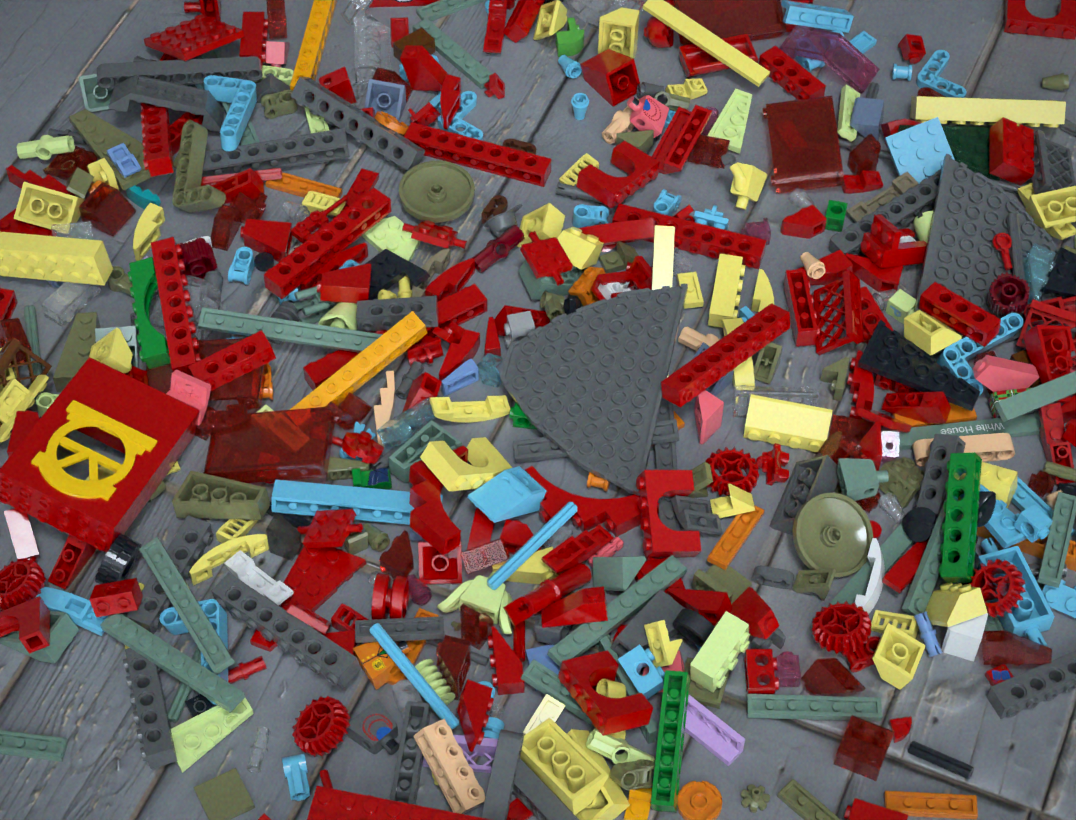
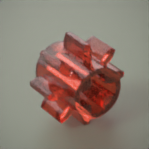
[1028,470,1056,497]

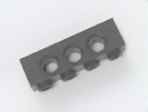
[356,296,439,332]
[915,434,966,520]

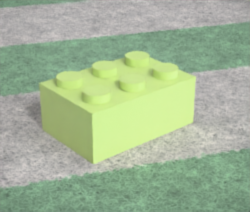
[690,611,750,693]

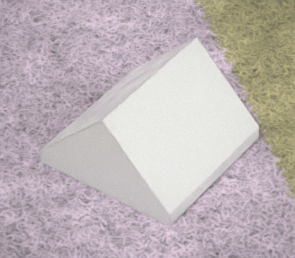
[941,613,988,662]

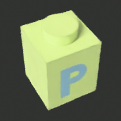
[885,289,916,324]

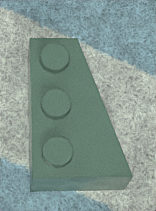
[389,420,462,483]

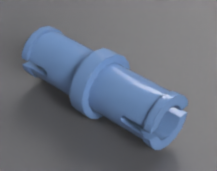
[914,611,943,657]

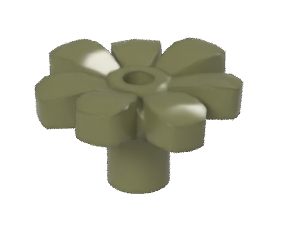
[741,784,770,813]

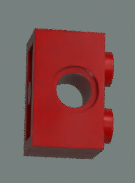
[89,578,143,617]

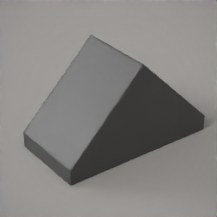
[256,74,290,103]

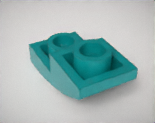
[126,186,161,209]

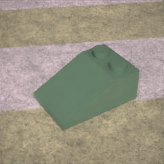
[0,611,79,663]

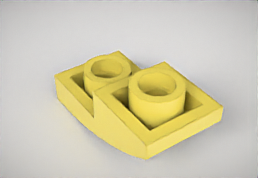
[665,78,708,100]

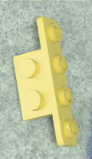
[0,375,49,443]

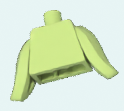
[437,572,513,634]

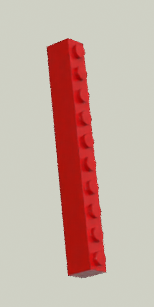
[303,284,488,390]

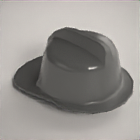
[483,204,522,237]

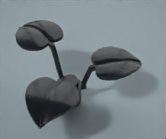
[902,491,996,585]

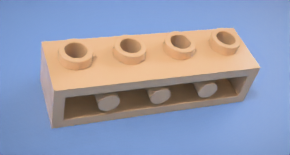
[414,719,486,814]

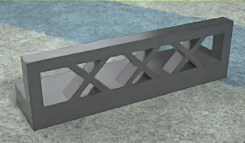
[355,616,444,643]

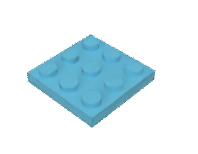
[884,117,955,184]

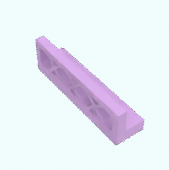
[660,695,745,766]
[423,735,498,773]

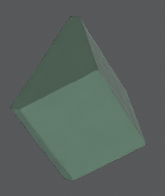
[79,74,114,112]
[593,556,647,591]

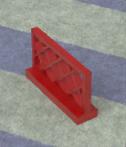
[813,270,864,355]
[1016,299,1076,366]

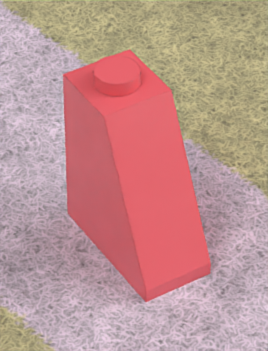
[972,355,1039,392]

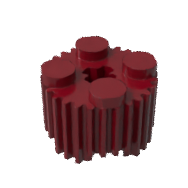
[180,238,218,283]
[987,272,1030,318]

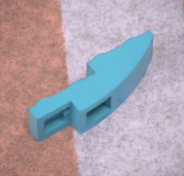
[35,587,110,636]

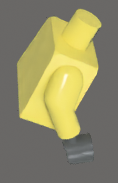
[721,153,767,210]

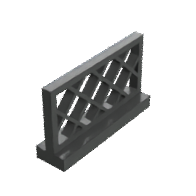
[1032,130,1076,195]

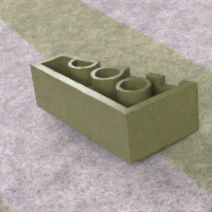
[53,312,100,392]
[172,471,270,520]

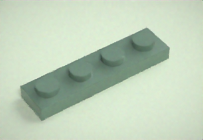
[521,659,595,727]

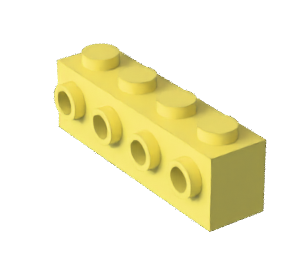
[708,254,746,328]

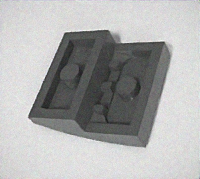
[671,495,723,535]

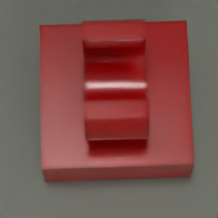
[484,73,505,99]
[672,204,695,222]

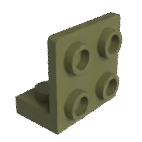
[878,457,925,508]
[692,564,752,604]

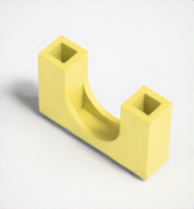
[420,437,512,491]

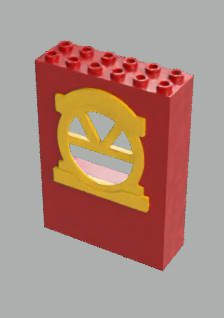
[0,357,200,553]

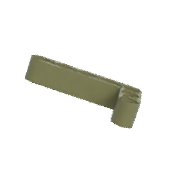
[172,120,226,213]

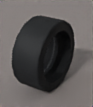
[673,608,715,647]

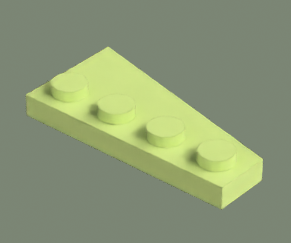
[706,89,752,154]
[171,698,253,773]

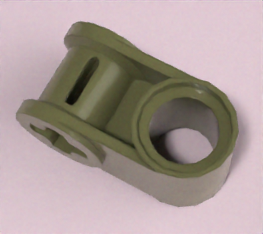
[260,90,298,119]
[610,759,655,790]

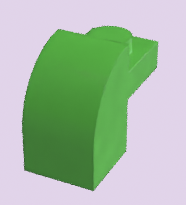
[556,17,584,57]

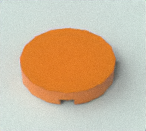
[374,111,409,135]
[677,781,722,820]

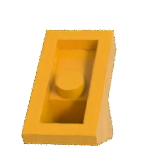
[624,788,652,820]

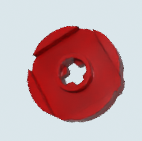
[341,431,384,463]

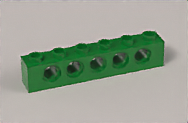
[939,452,982,583]
[651,670,690,813]

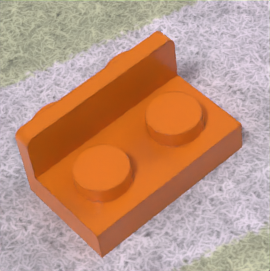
[568,267,606,307]

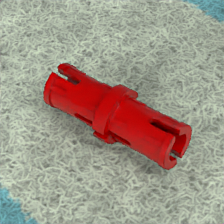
[228,656,267,684]

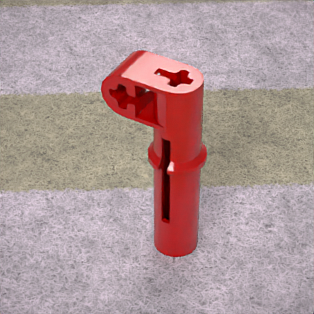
[503,563,592,626]

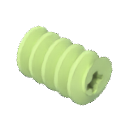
[415,659,455,709]

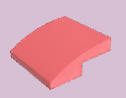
[166,370,211,426]

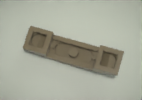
[846,172,919,222]
[412,248,450,297]

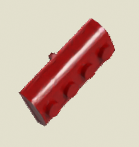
[679,34,759,77]

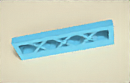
[781,0,854,33]

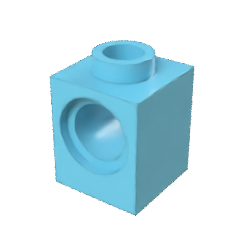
[1014,504,1053,543]

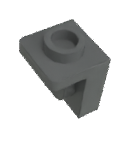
[751,628,786,649]

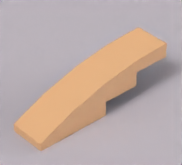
[374,371,396,447]

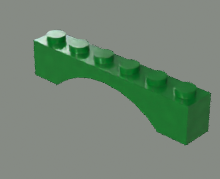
[128,257,171,369]

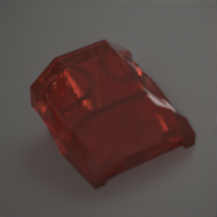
[43,146,97,180]

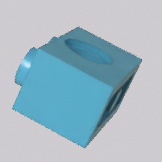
[618,645,665,699]

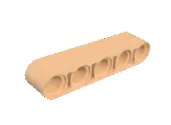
[912,433,1015,467]

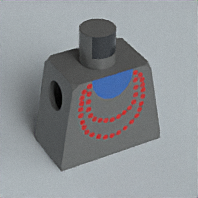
[346,699,400,755]

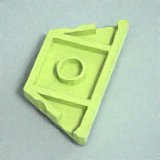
[362,216,421,261]

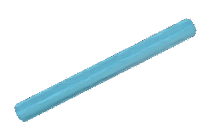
[487,502,577,590]
[370,623,459,730]

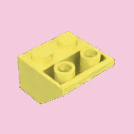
[904,310,962,355]

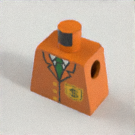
[353,641,410,690]

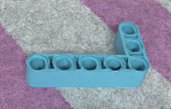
[204,75,257,151]
[937,313,1023,396]
[159,599,228,705]

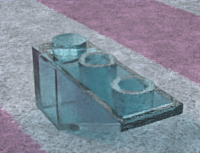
[1024,243,1056,305]
[376,397,435,448]

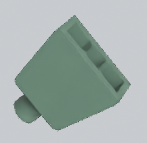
[836,458,889,501]

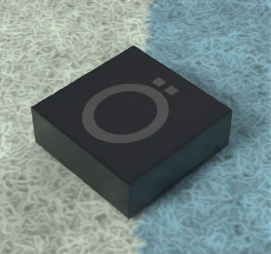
[185,694,213,718]

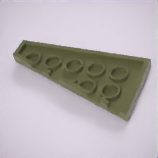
[69,109,174,191]

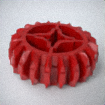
[705,446,759,497]
[0,558,46,611]
[970,559,1026,618]
[812,600,872,654]
[292,696,351,757]

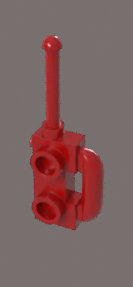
[291,195,349,243]

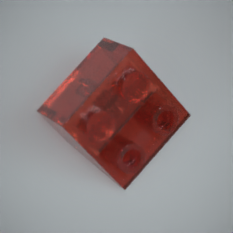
[79,182,136,236]
[834,715,895,781]

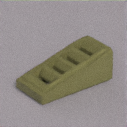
[325,457,370,481]

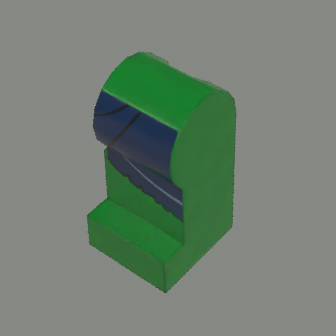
[352,468,392,490]

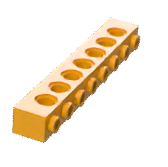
[290,0,337,91]
[286,311,427,433]

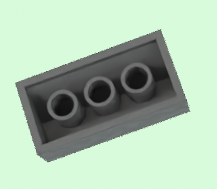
[770,455,839,535]

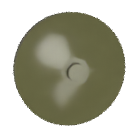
[399,161,475,223]
[793,493,873,578]

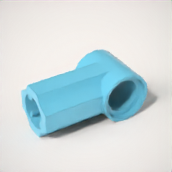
[282,753,310,801]

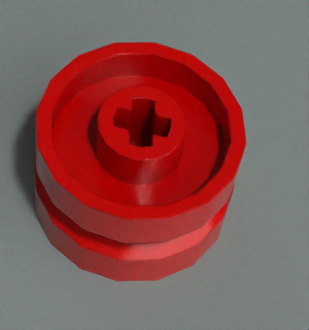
[371,573,409,620]

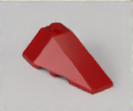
[1023,325,1074,403]

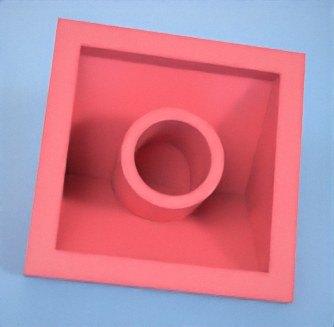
[694,390,724,444]

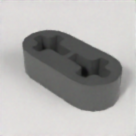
[752,565,794,589]

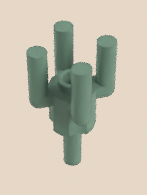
[293,286,338,324]

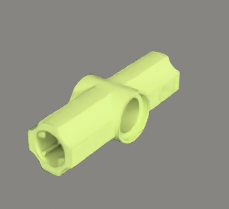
[16,135,75,160]
[586,728,655,764]

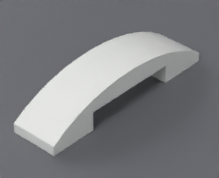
[855,538,885,615]
[224,550,294,606]

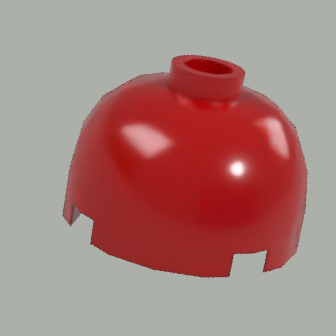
[644,16,674,48]

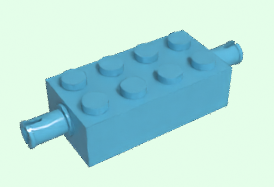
[978,537,1055,652]

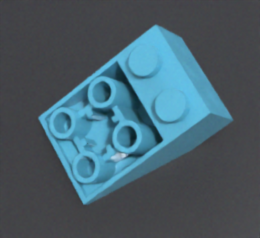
[467,466,547,523]

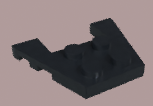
[365,249,430,300]

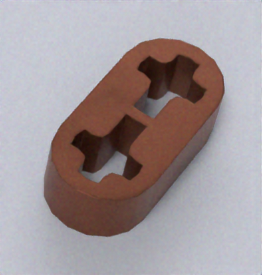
[502,139,537,155]
[482,195,508,225]

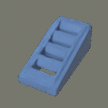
[441,358,479,396]

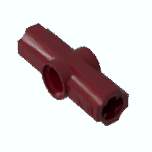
[472,225,525,273]

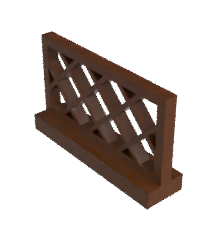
[0,338,52,427]

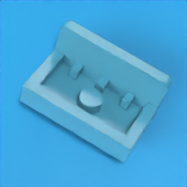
[1042,579,1076,619]

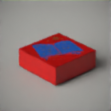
[985,663,1014,686]

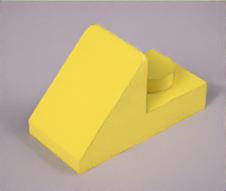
[710,484,755,518]
[644,620,682,668]

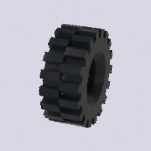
[95,534,141,584]

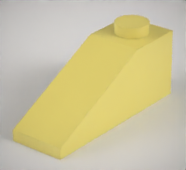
[492,547,561,584]

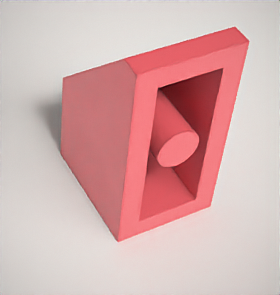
[266,41,290,68]

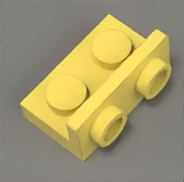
[87,158,121,201]

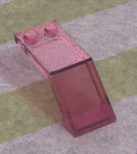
[779,25,880,94]

